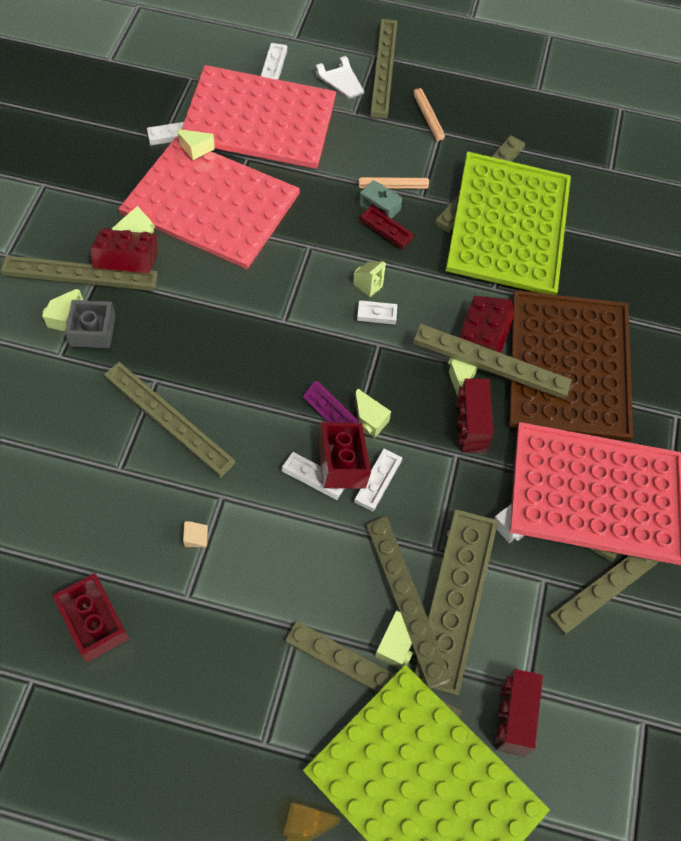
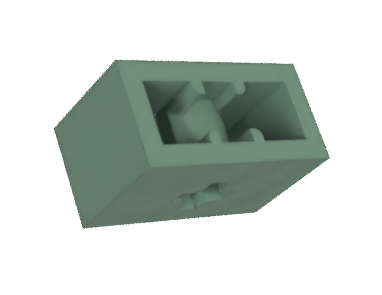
[359,180,402,219]

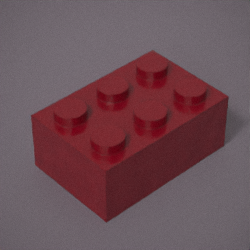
[91,228,158,274]
[458,295,514,353]
[456,378,493,453]
[317,422,371,489]
[52,573,129,663]
[494,669,543,757]

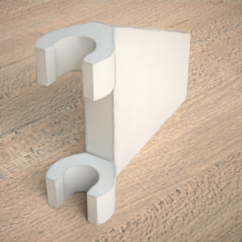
[315,56,364,99]

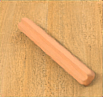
[413,88,445,141]
[359,177,429,189]

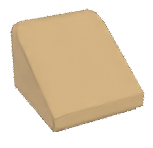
[183,521,208,547]

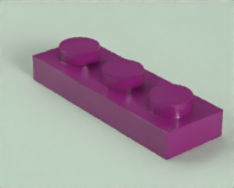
[303,381,359,423]

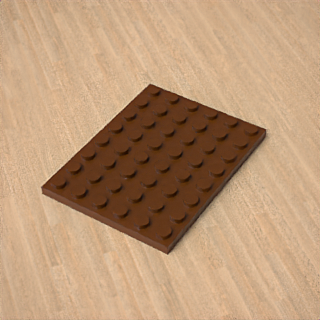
[509,290,633,442]

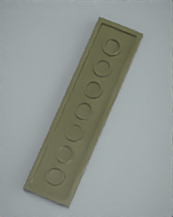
[415,509,498,697]

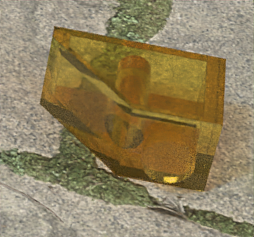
[283,802,341,841]

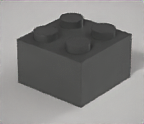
[65,300,116,348]

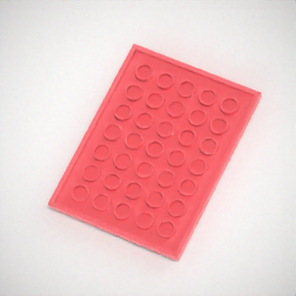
[181,65,336,169]
[119,137,300,269]
[509,422,681,565]

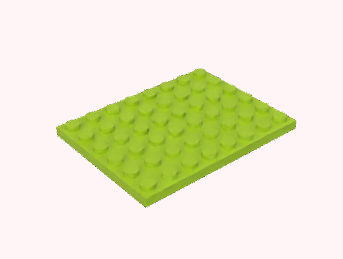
[445,152,571,295]
[303,664,550,841]

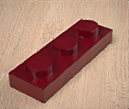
[360,205,414,249]

